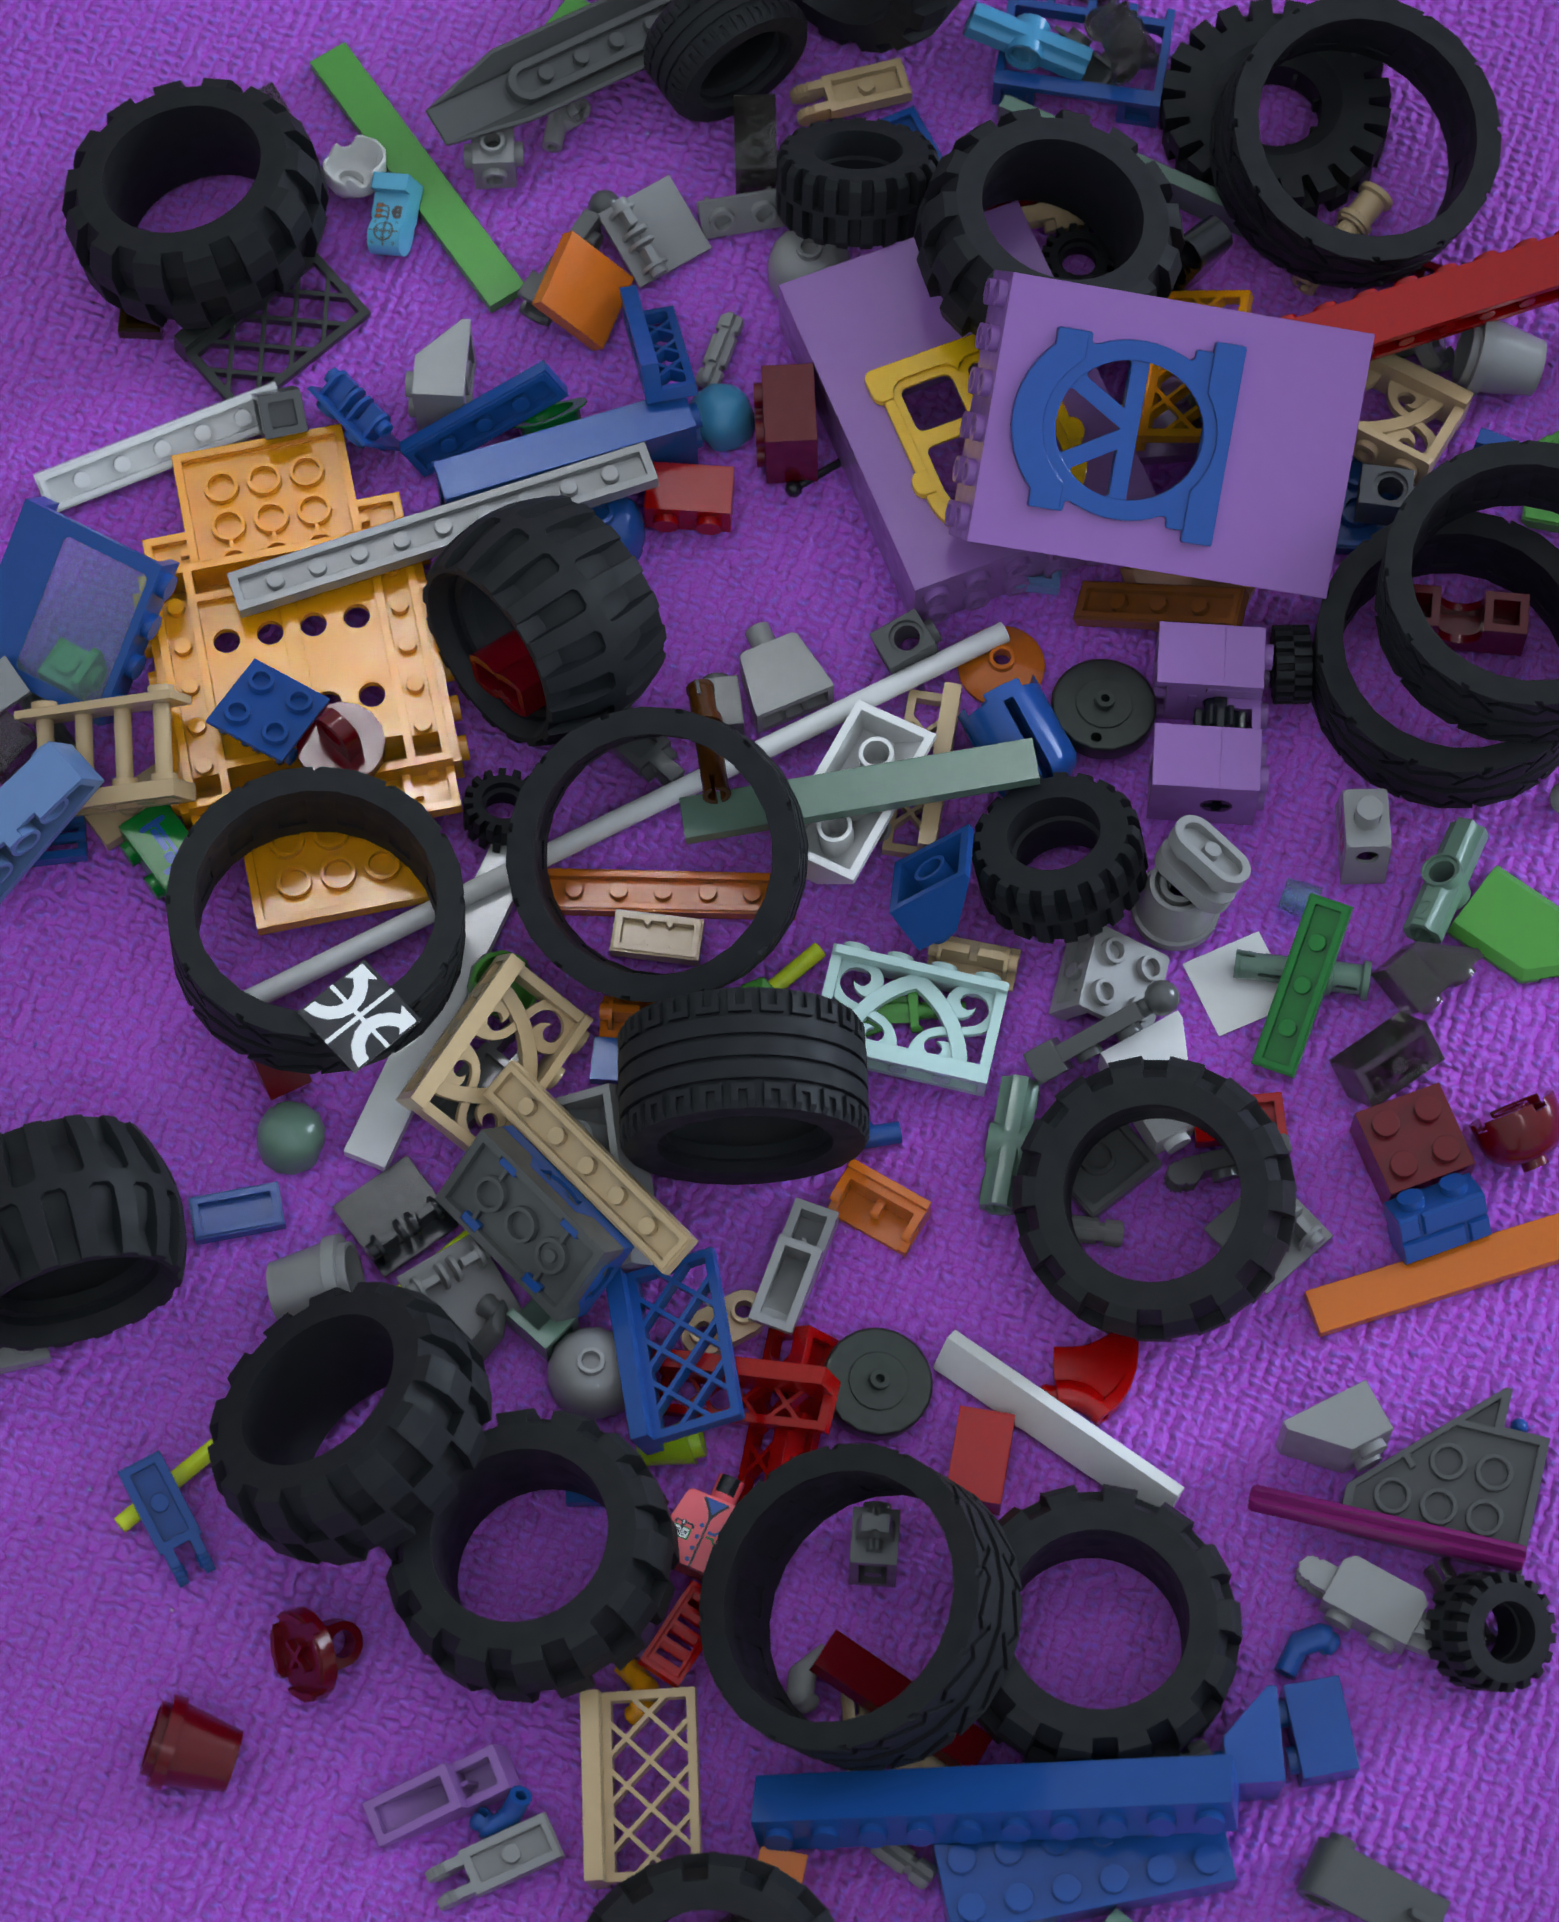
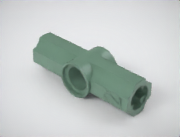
[1403,817,1489,948]
[979,1074,1040,1217]

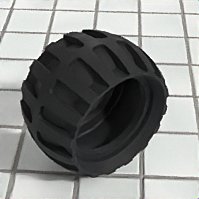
[423,495,667,747]
[0,1114,187,1351]

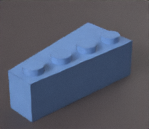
[0,741,105,904]

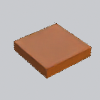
[531,231,634,351]

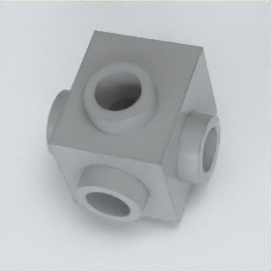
[464,127,524,189]

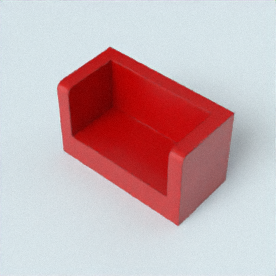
[948,1405,1015,1516]

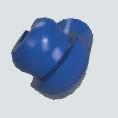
[1274,1623,1340,1680]
[469,1785,532,1839]

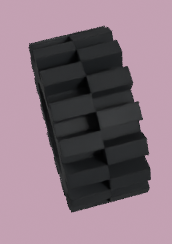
[1042,223,1114,280]
[1270,624,1313,704]
[463,768,529,853]

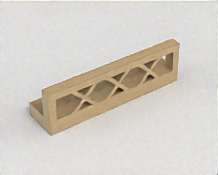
[882,682,962,858]

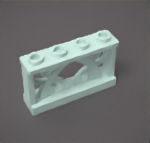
[821,941,1010,1097]

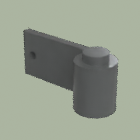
[1295,1832,1451,1922]

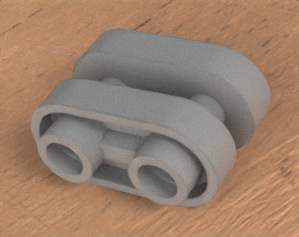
[1154,815,1251,914]

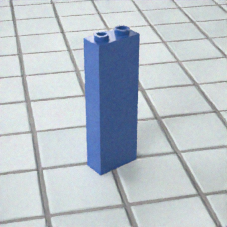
[433,397,704,505]

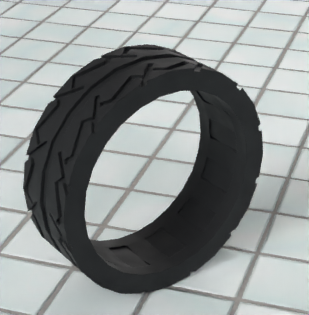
[1209,0,1502,289]
[1374,440,1559,743]
[1311,511,1559,808]
[506,707,809,1002]
[166,766,466,1074]
[699,1443,1022,1771]

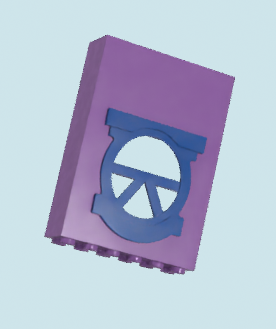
[945,270,1375,599]

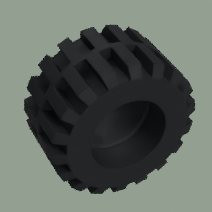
[1425,1571,1557,1693]

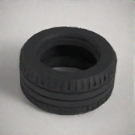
[644,0,807,123]

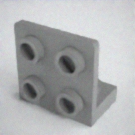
[1049,926,1170,1029]

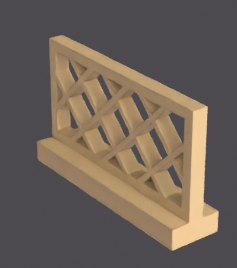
[580,1686,702,1889]

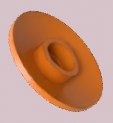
[958,626,1045,703]

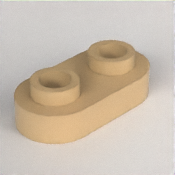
[681,1290,765,1354]

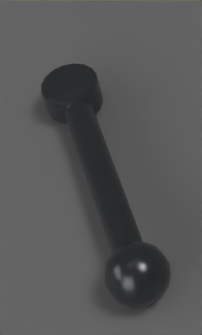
[785,458,842,497]

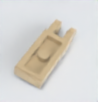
[789,58,912,127]

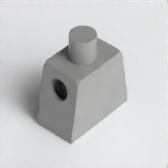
[739,622,834,734]

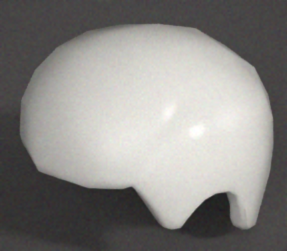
[322,135,386,199]

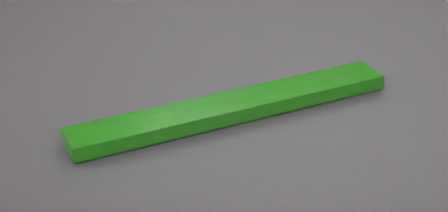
[310,42,524,313]

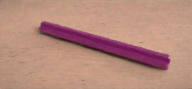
[1247,1485,1527,1571]

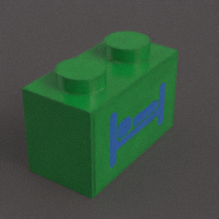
[118,805,188,900]

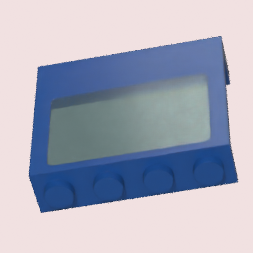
[0,496,179,726]

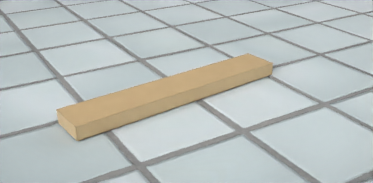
[483,1060,699,1276]

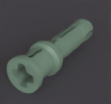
[1233,949,1372,1001]

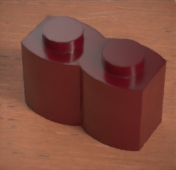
[469,630,546,717]

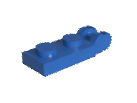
[117,1450,216,1588]

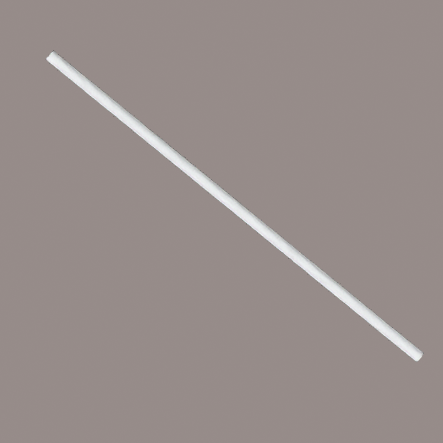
[244,622,1010,1004]

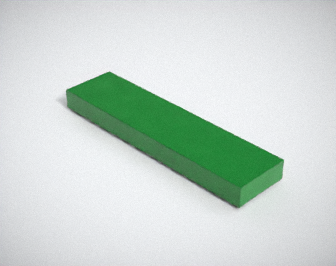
[1251,893,1354,1079]

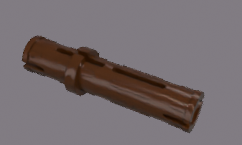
[686,679,731,804]

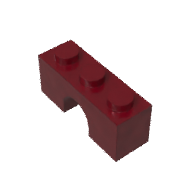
[1414,584,1530,656]

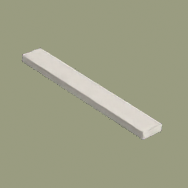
[344,844,514,1171]

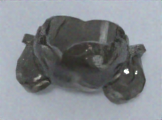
[1084,0,1159,86]

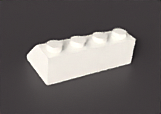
[805,699,937,884]

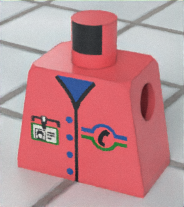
[670,1473,745,1582]

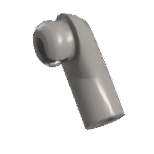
[542,98,591,153]
[786,1643,825,1714]

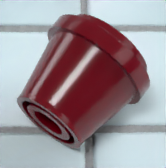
[140,1694,244,1793]

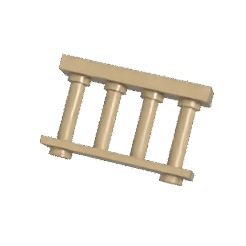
[14,684,196,817]

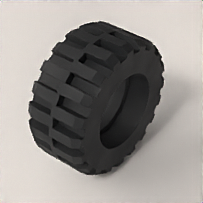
[776,117,939,250]
[972,772,1149,944]

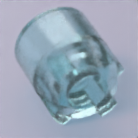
[1278,878,1323,918]

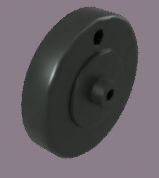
[1050,659,1157,759]
[822,1327,933,1440]

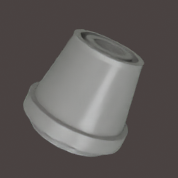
[1452,320,1547,397]
[1131,866,1220,951]
[266,1233,365,1320]

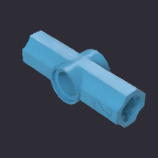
[962,1,1093,80]

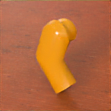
[614,1658,659,1726]

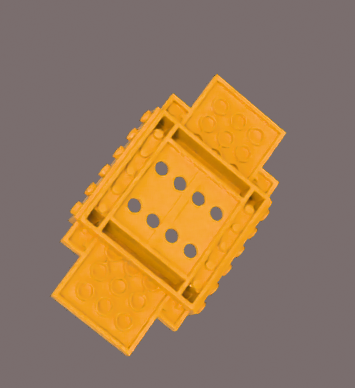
[134,423,471,936]

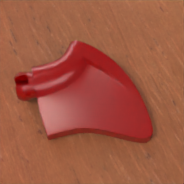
[1040,1333,1139,1426]

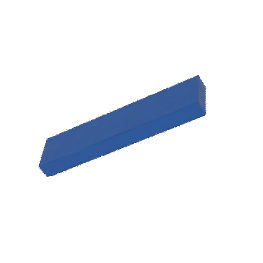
[399,360,569,478]

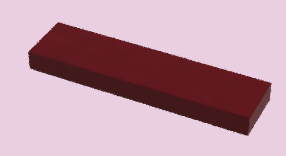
[809,1629,992,1767]

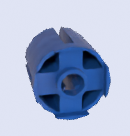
[958,675,1077,797]

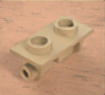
[927,936,1021,992]

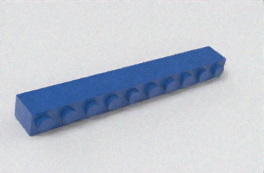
[750,1754,1239,1851]

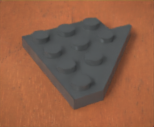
[1335,1388,1550,1575]

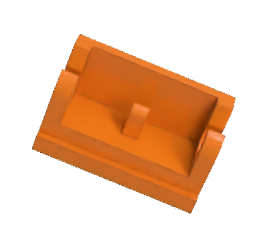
[828,1159,931,1257]

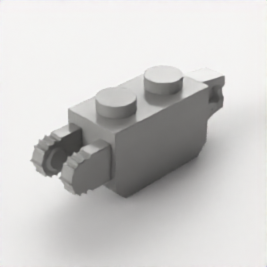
[1294,1554,1439,1661]

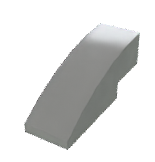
[748,1197,839,1335]

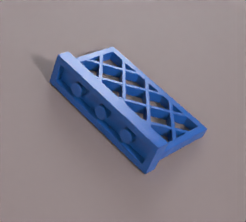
[606,1247,745,1455]

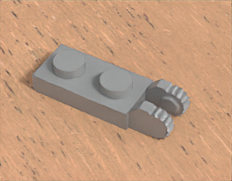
[425,1812,565,1911]

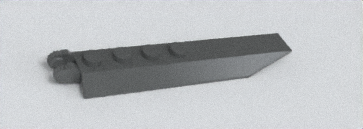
[426,0,672,146]

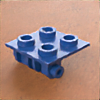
[307,368,400,451]
[206,659,330,766]

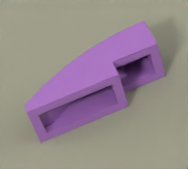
[362,1744,522,1848]

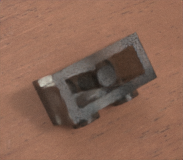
[1329,1011,1445,1107]

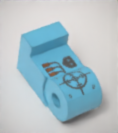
[367,172,424,257]

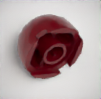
[1469,1090,1559,1172]

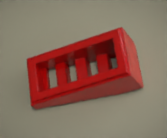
[637,1580,703,1688]

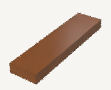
[1073,580,1250,630]

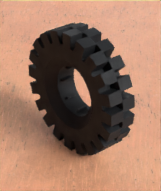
[1160,0,1392,218]

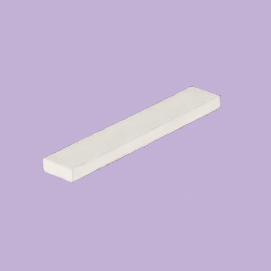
[33,381,278,512]
[932,1330,1185,1508]

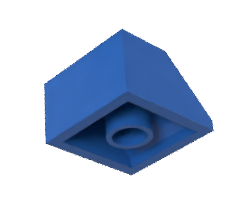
[889,824,974,951]
[1212,1685,1286,1802]

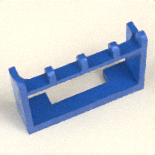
[992,0,1176,129]

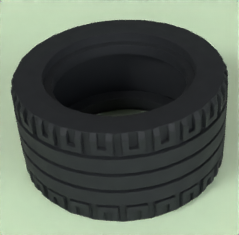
[617,987,869,1185]

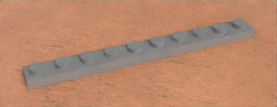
[227,441,659,618]

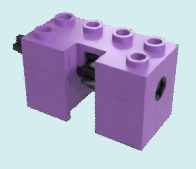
[1146,621,1274,825]

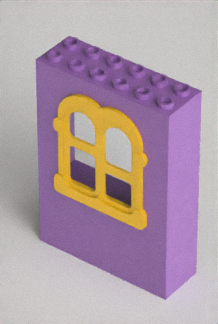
[778,200,1156,625]

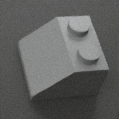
[405,319,476,431]
[1275,1380,1394,1473]

